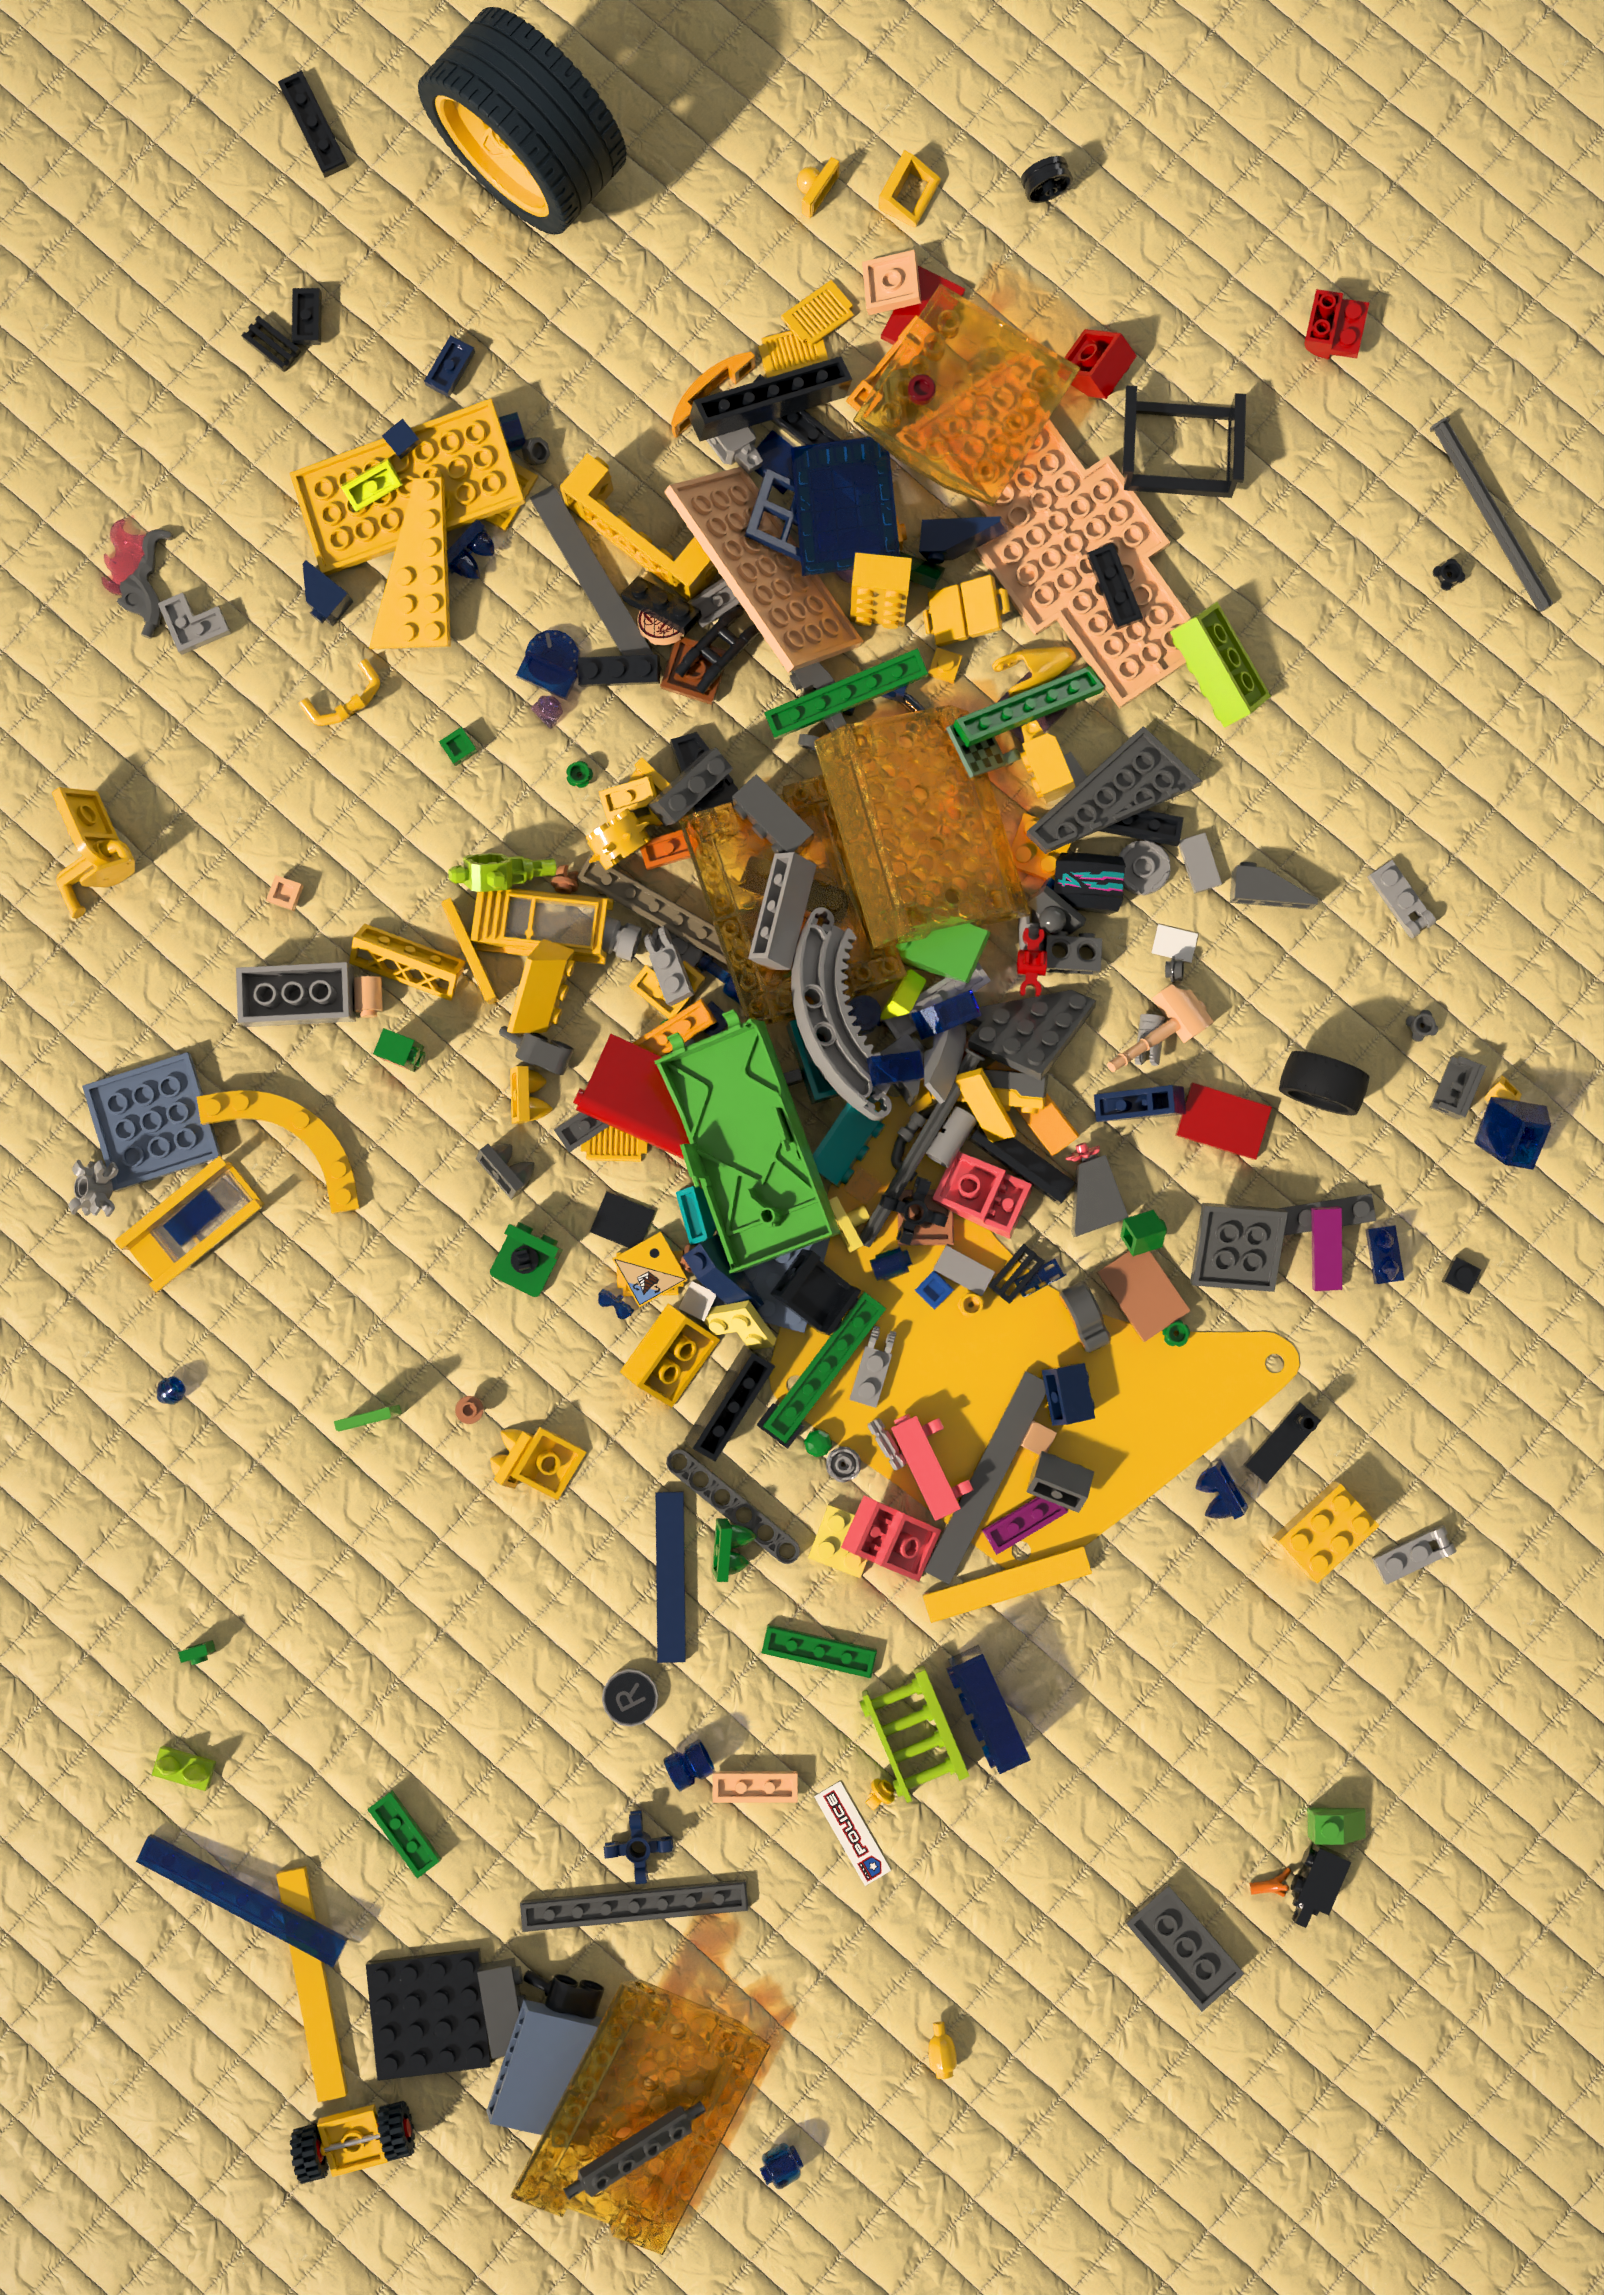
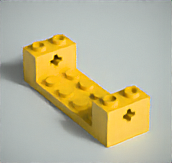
[560,453,718,601]

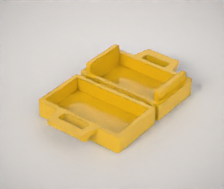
[923,575,1010,647]

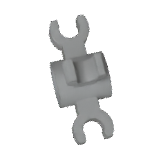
[68,1160,118,1217]

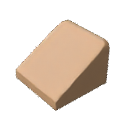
[1020,1420,1057,1455]

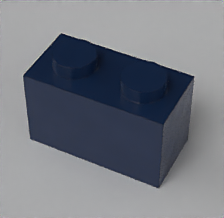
[1042,1363,1095,1426]

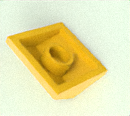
[511,1427,587,1500]

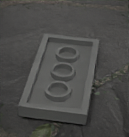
[1125,1883,1244,2012]

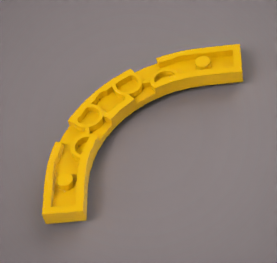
[197,1090,360,1214]

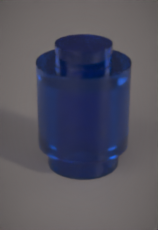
[870,1246,913,1281]

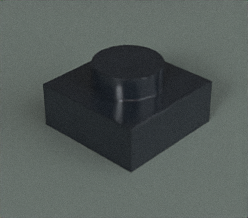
[1441,1257,1482,1294]

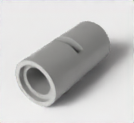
[925,1106,977,1168]

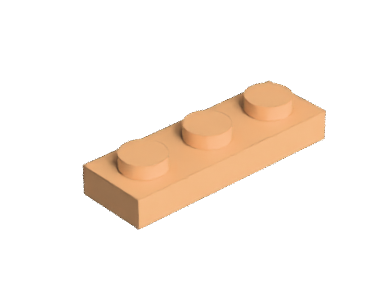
[713,1771,798,1803]

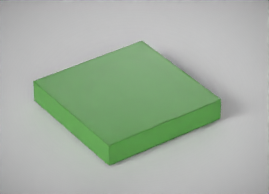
[334,1405,402,1432]

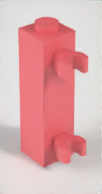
[891,1414,973,1521]

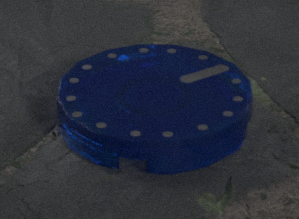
[525,630,580,685]

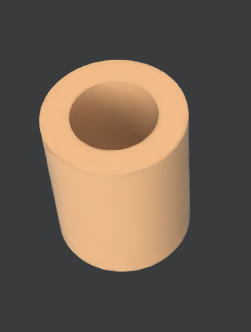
[354,976,383,1018]

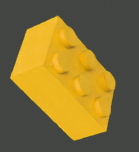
[1272,1481,1379,1584]

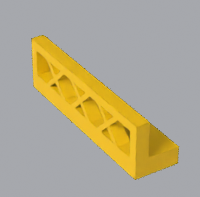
[349,923,466,1001]

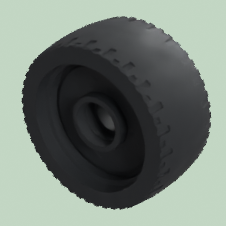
[1279,1051,1370,1116]

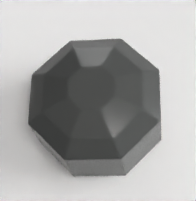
[522,437,550,465]

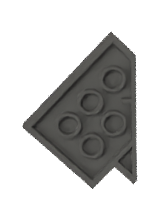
[962,990,1096,1081]

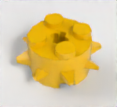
[585,808,651,870]

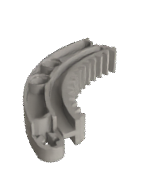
[791,907,898,1121]

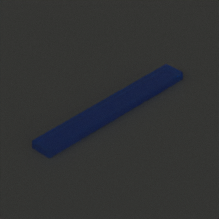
[136,1834,348,1968]

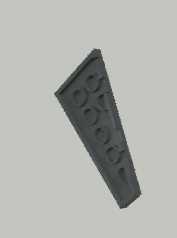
[1026,726,1202,854]

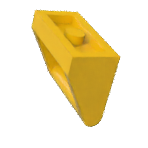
[878,150,941,227]

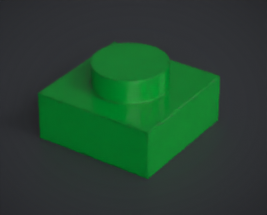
[439,727,478,766]
[178,1640,216,1665]

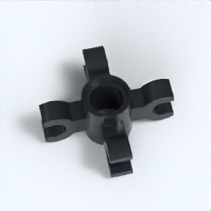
[879,1176,948,1245]

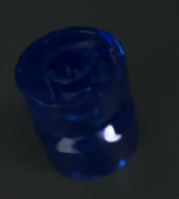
[663,1739,716,1792]

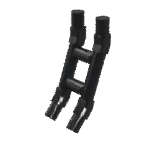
[675,605,761,694]

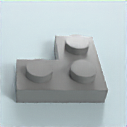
[158,592,231,655]

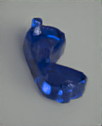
[598,1289,635,1319]

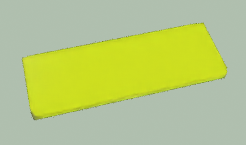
[341,458,403,512]
[880,969,926,1020]

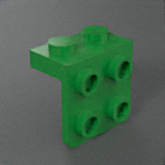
[490,1222,563,1297]

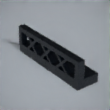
[969,1125,1075,1205]

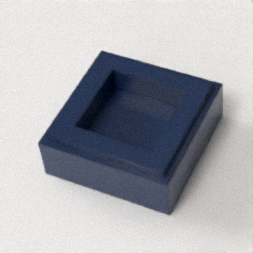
[382,418,421,459]

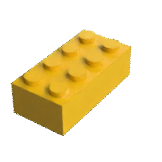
[850,553,912,629]

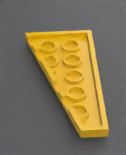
[369,477,451,650]

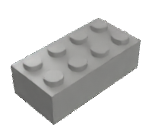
[236,962,356,1027]

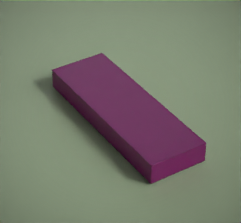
[1311,1206,1342,1291]
[982,1497,1069,1555]

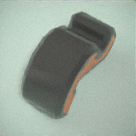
[1059,1281,1111,1353]

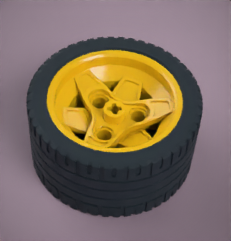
[418,7,627,235]

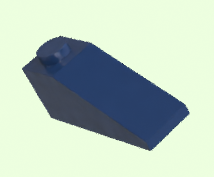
[919,516,1008,564]
[1094,1085,1186,1122]
[683,1234,764,1310]

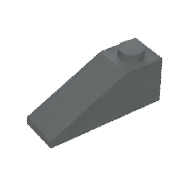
[1230,862,1318,910]

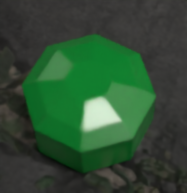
[804,1429,832,1457]

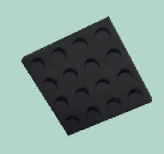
[366,1948,492,2081]

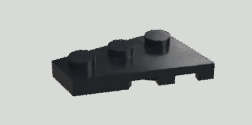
[670,732,739,819]

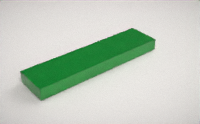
[761,1624,877,1678]

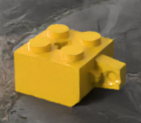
[1020,720,1076,804]

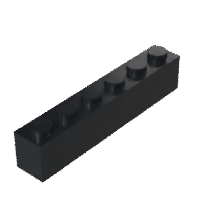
[689,356,852,442]

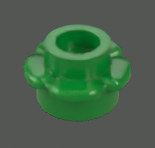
[566,761,593,788]
[1162,1320,1190,1347]

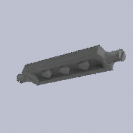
[563,2101,706,2200]

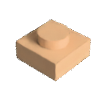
[266,875,304,911]

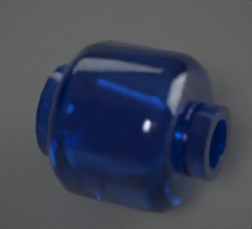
[759,2143,804,2189]

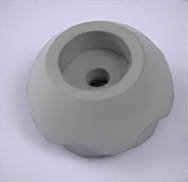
[826,1447,861,1482]

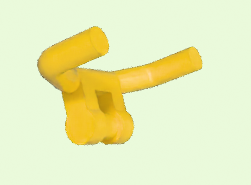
[299,658,380,726]

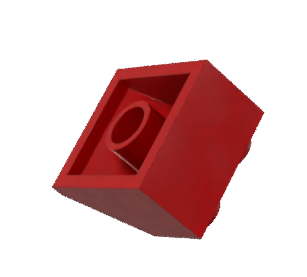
[1054,329,1137,399]

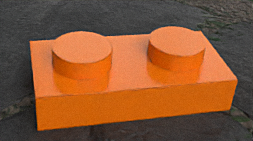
[640,827,699,871]

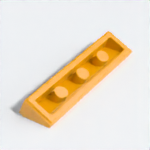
[986,1061,1080,1156]

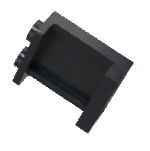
[770,1249,861,1336]

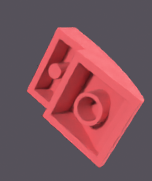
[932,1152,1033,1239]
[841,1495,941,1582]

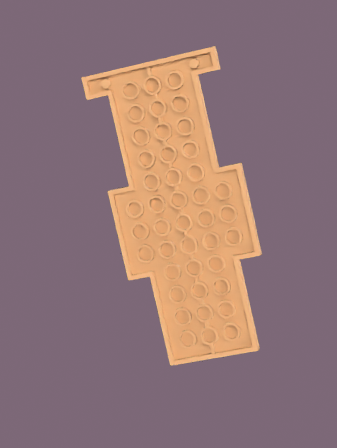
[897,347,1191,709]

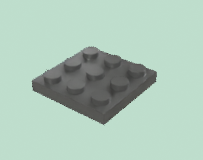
[1190,1202,1288,1292]

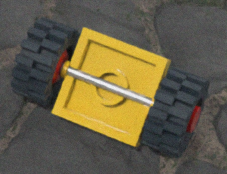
[290,2101,415,2184]

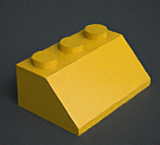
[507,939,576,1033]
[620,1303,720,1408]

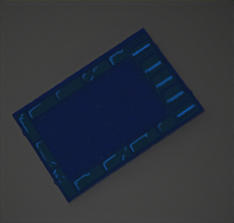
[791,434,900,576]

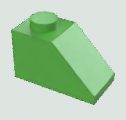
[1307,1808,1366,1845]

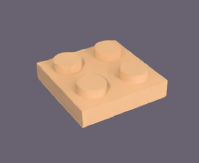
[862,250,921,315]

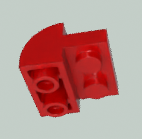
[1304,289,1369,359]

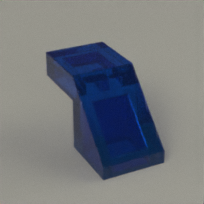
[911,989,982,1040]

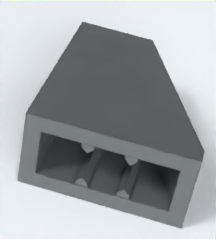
[1071,1154,1129,1238]

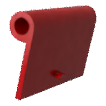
[573,1034,690,1160]

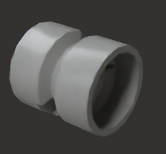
[602,916,642,962]

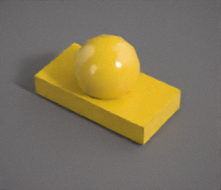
[797,157,840,218]

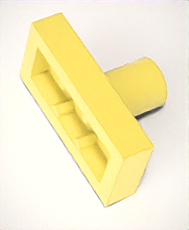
[829,1196,870,1253]

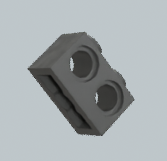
[1044,931,1102,975]

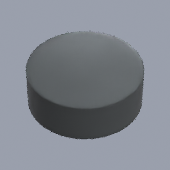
[798,734,826,751]

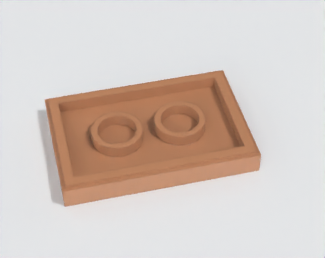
[1096,1251,1190,1342]

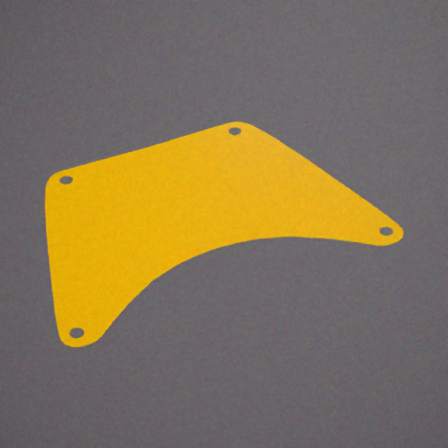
[769,1077,1300,1569]

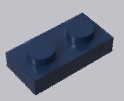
[424,335,475,398]

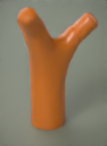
[1249,1868,1291,1897]

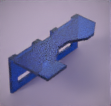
[1014,1258,1067,1298]

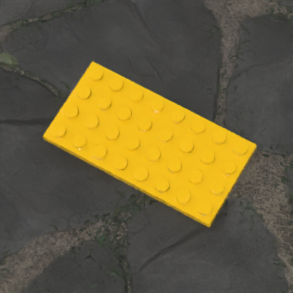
[290,398,526,576]

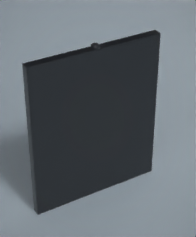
[590,1191,655,1248]

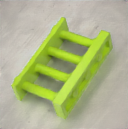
[859,1665,970,1803]

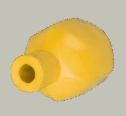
[929,2022,957,2079]

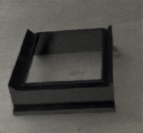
[1122,385,1246,498]

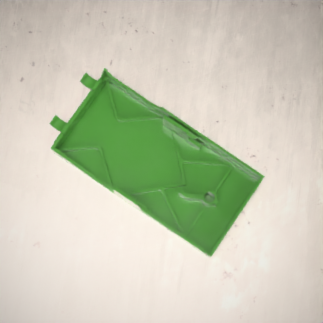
[654,1009,841,1273]

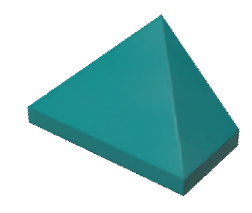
[676,1186,716,1245]

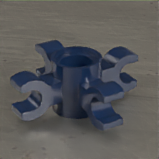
[603,1810,674,1884]

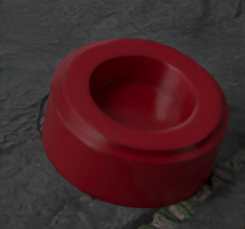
[908,374,936,405]

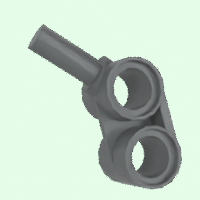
[499,1026,574,1075]

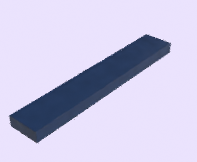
[655,1491,686,1663]

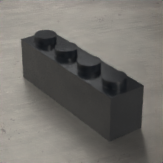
[685,1345,775,1462]

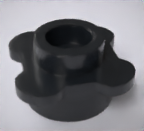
[1433,559,1465,591]

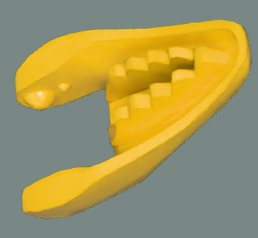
[992,647,1076,697]

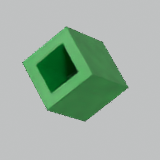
[1120,1209,1167,1256]

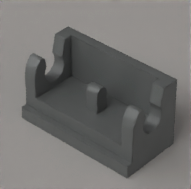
[1429,1056,1487,1120]

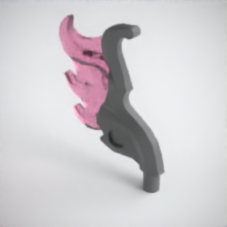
[101,519,173,639]

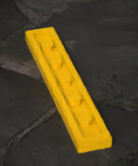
[922,1545,1092,1623]

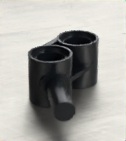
[523,1970,604,2019]

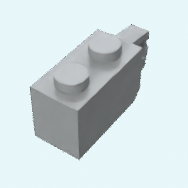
[706,426,763,474]

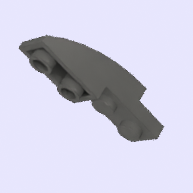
[779,660,848,739]

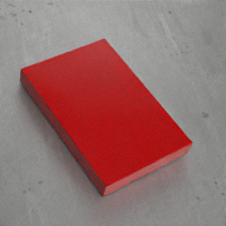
[881,266,965,362]
[1175,1082,1272,1160]

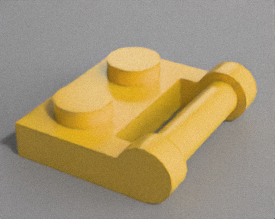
[599,776,663,827]

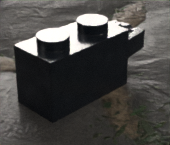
[1291,1843,1351,1928]

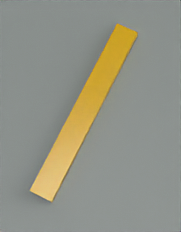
[276,1866,348,2102]

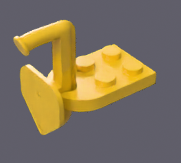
[52,787,135,919]

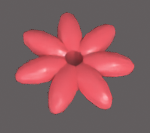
[1066,1142,1100,1162]

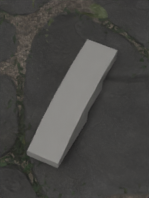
[924,1007,967,1104]

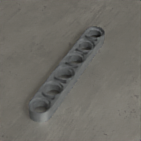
[666,1449,800,1564]

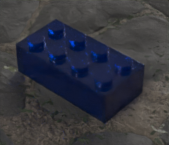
[946,1645,1031,1774]

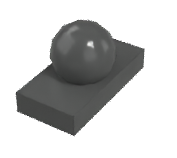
[1026,885,1086,935]

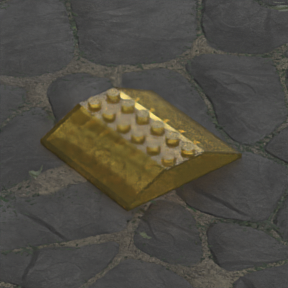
[853,284,1081,507]

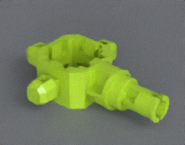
[448,853,557,892]

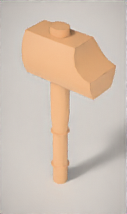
[1107,984,1214,1072]

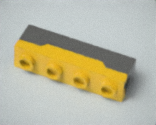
[932,1068,1048,1114]

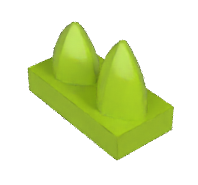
[152,1746,216,1791]

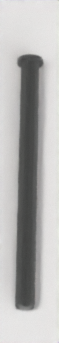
[1429,417,1553,612]
[859,1048,985,1247]

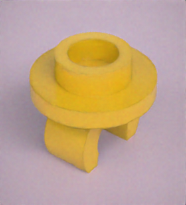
[865,1778,895,1810]

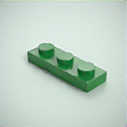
[367,1790,442,1879]

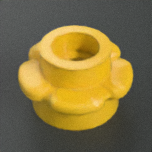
[957,1291,985,1319]

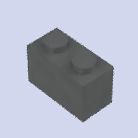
[1026,1451,1094,1513]

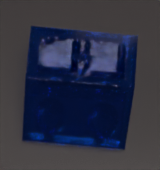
[1474,1097,1551,1170]

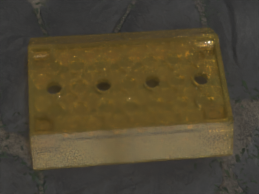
[814,705,1030,949]
[678,771,907,1025]
[511,1979,771,2255]

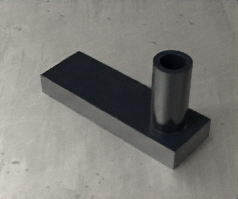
[1243,1402,1321,1484]

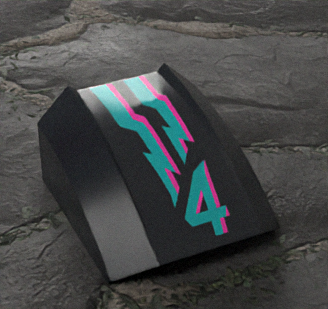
[1054,852,1126,915]

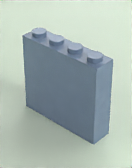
[486,1999,627,2145]

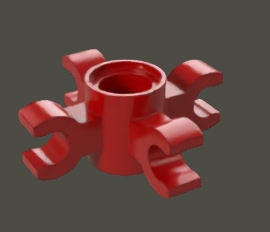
[1017,928,1047,997]

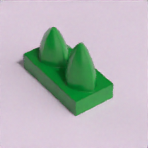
[712,1518,756,1582]

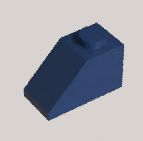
[302,560,353,626]

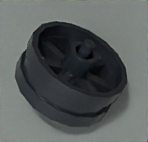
[1021,156,1073,203]

